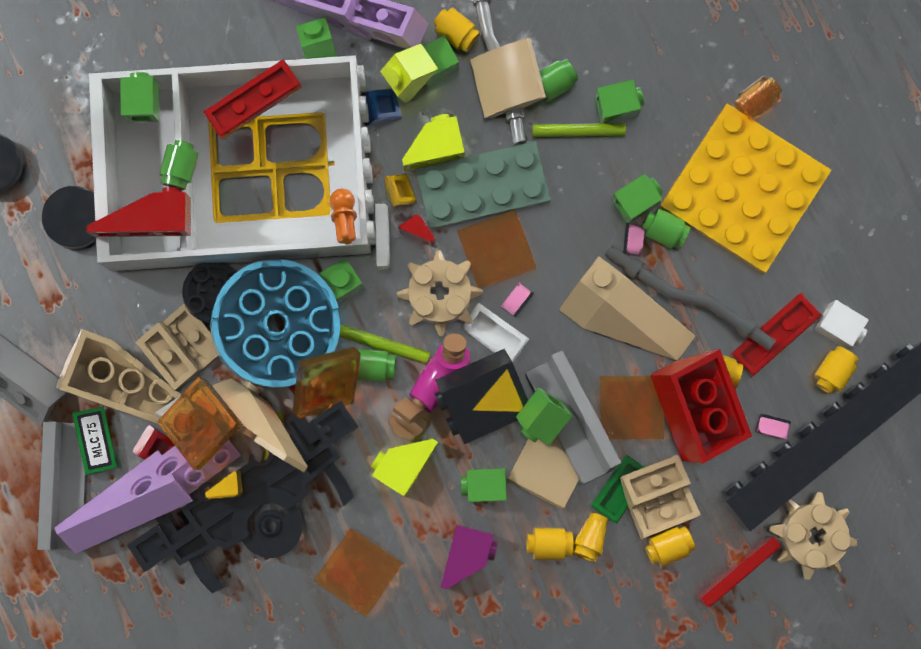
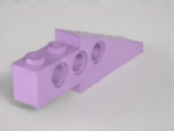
[274,0,429,49]
[55,418,241,554]

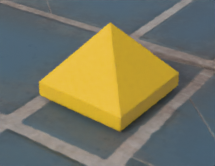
[384,174,417,207]

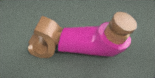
[388,333,470,442]

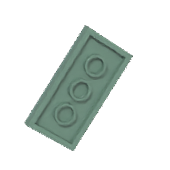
[416,141,551,231]

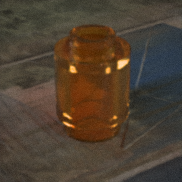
[734,76,782,121]

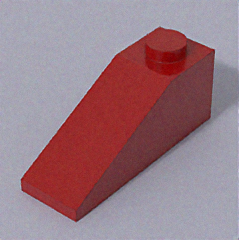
[87,187,191,237]

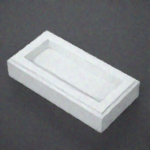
[375,204,391,270]
[460,303,529,362]

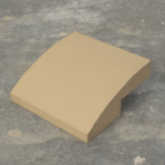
[470,38,546,118]
[135,304,219,391]
[507,437,579,510]
[620,455,701,540]

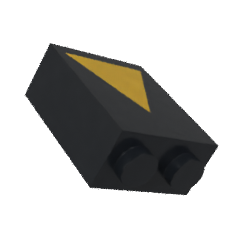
[434,348,528,444]

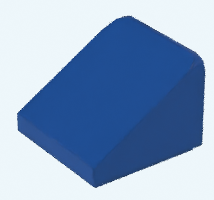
[362,89,402,126]

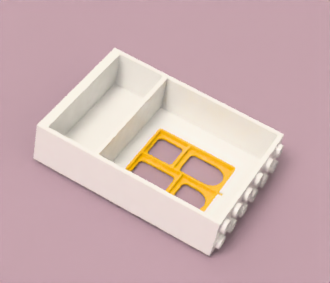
[89,55,376,271]

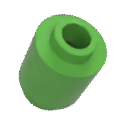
[539,59,578,102]
[159,140,199,190]
[642,208,691,249]
[350,349,396,383]

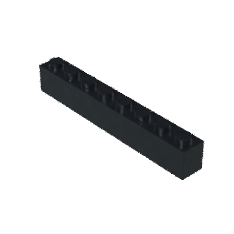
[721,343,921,532]

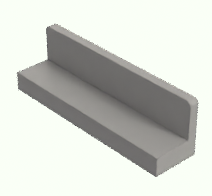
[0,335,68,426]
[525,351,621,484]
[37,422,86,550]

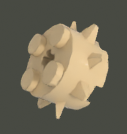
[397,250,483,336]
[769,492,857,580]

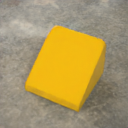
[205,470,243,499]

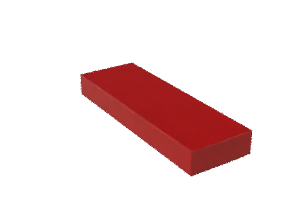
[203,59,302,140]
[730,292,822,378]
[696,536,781,608]

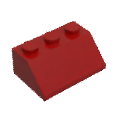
[650,349,752,464]

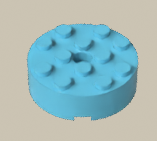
[210,259,341,388]

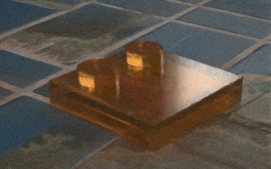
[457,210,537,289]
[293,346,361,419]
[600,375,664,439]
[157,377,243,470]
[314,528,403,618]

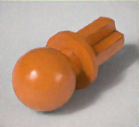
[329,188,357,245]

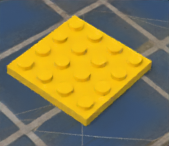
[659,104,832,275]

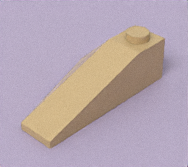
[559,257,696,361]
[56,329,181,426]
[190,378,307,472]

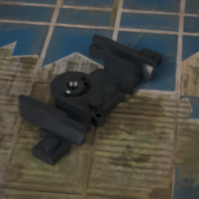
[127,401,359,593]

